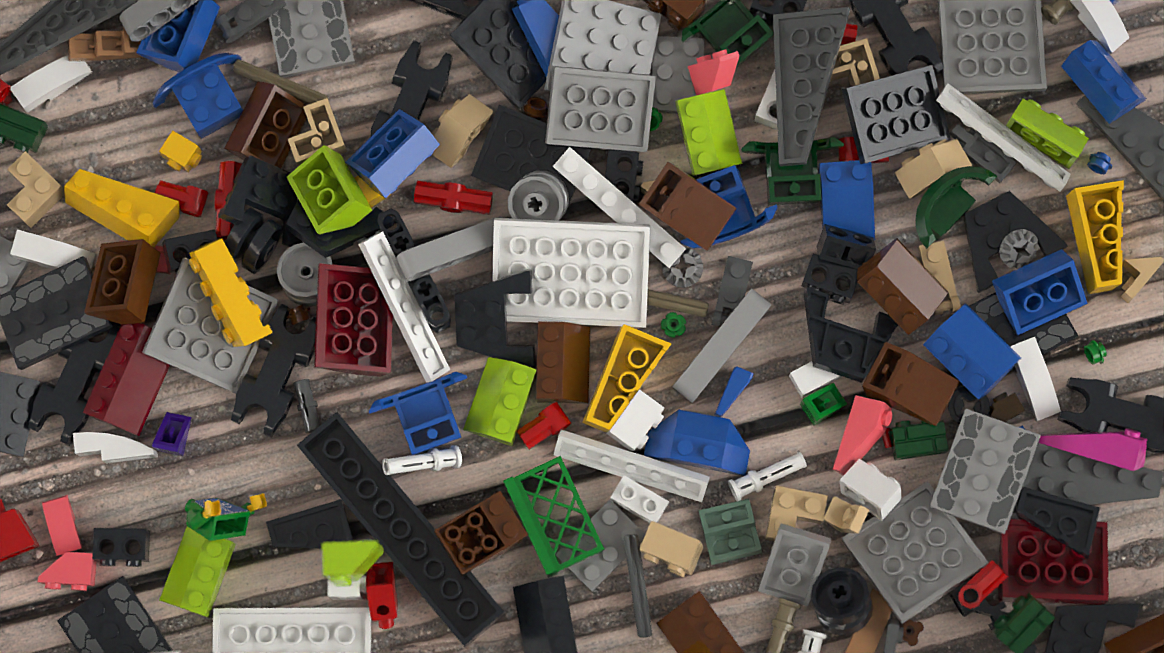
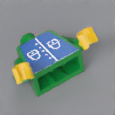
[185,493,267,541]

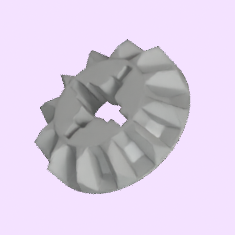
[999,229,1040,269]
[662,248,703,288]

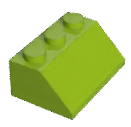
[675,89,742,176]
[1006,98,1089,169]
[287,145,372,234]
[463,357,537,446]
[159,527,236,618]
[322,541,383,587]

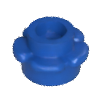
[1087,152,1112,175]

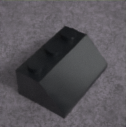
[513,576,578,653]

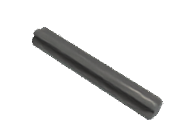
[624,534,652,638]

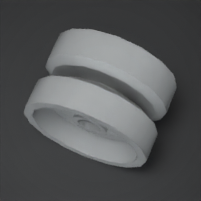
[508,171,569,221]
[277,242,334,307]

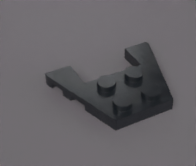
[218,155,303,247]
[963,191,1068,293]
[286,199,394,258]
[454,269,536,369]
[804,287,898,383]
[1044,603,1140,653]

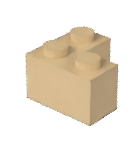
[830,38,880,86]
[431,94,494,168]
[288,98,347,167]
[894,139,972,199]
[7,151,65,228]
[765,485,828,541]
[639,520,704,578]

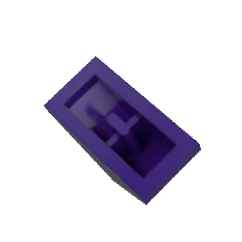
[152,412,192,456]

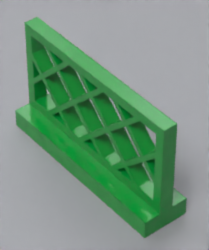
[503,456,605,578]

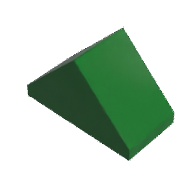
[800,383,847,426]

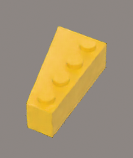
[64,169,179,247]
[1066,180,1124,294]
[189,239,273,347]
[582,324,671,432]

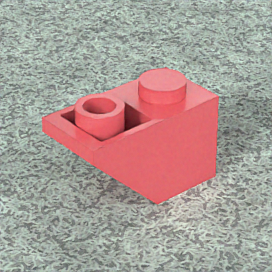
[688,50,739,96]
[38,552,97,591]

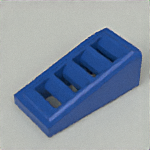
[714,366,754,417]

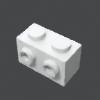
[606,389,664,451]
[840,458,901,521]

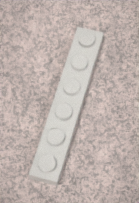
[936,83,1071,192]
[553,147,686,268]
[358,232,450,383]
[553,430,710,502]

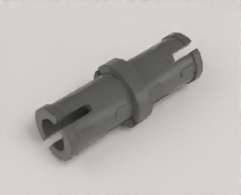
[293,379,320,433]

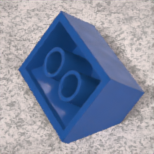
[136,0,220,72]
[1061,40,1147,124]
[345,109,440,198]
[992,249,1088,335]
[923,304,1021,399]

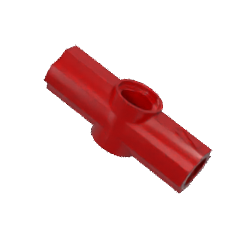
[215,161,242,240]
[414,181,493,215]

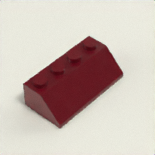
[83,323,170,436]

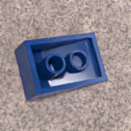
[818,160,875,241]

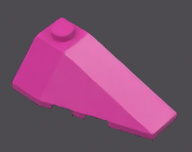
[1038,429,1147,471]

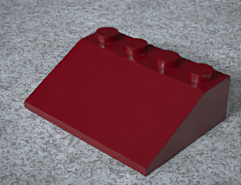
[314,263,393,377]
[998,519,1109,605]

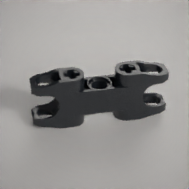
[849,0,944,76]
[370,41,453,137]
[378,208,451,334]
[231,304,316,438]
[28,325,120,446]
[1057,377,1164,453]

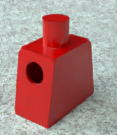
[0,499,40,562]
[366,561,398,629]

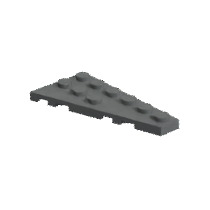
[0,0,138,75]
[773,7,851,166]
[1076,95,1164,202]
[1013,443,1163,513]

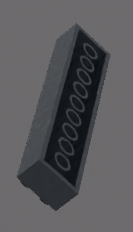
[297,412,505,648]

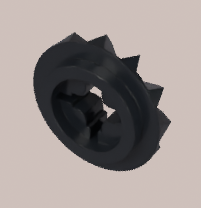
[948,386,990,425]

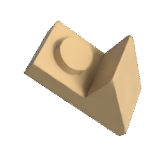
[1120,257,1164,303]
[824,497,869,534]

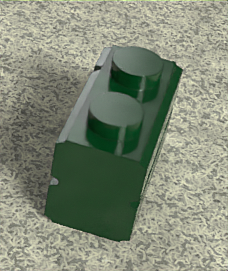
[0,104,48,153]
[890,420,948,461]
[993,592,1055,653]

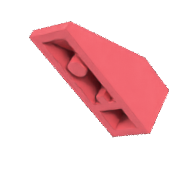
[833,395,892,476]

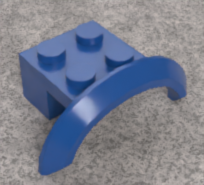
[153,53,243,139]
[680,165,777,248]
[369,372,467,455]

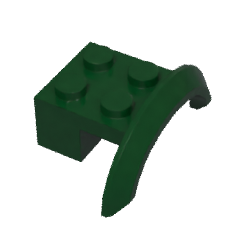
[681,0,774,68]
[741,137,844,206]
[915,166,998,249]

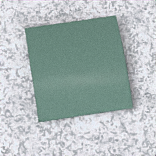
[698,499,762,565]

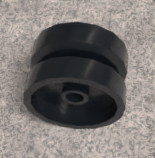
[225,207,283,274]
[811,567,873,635]

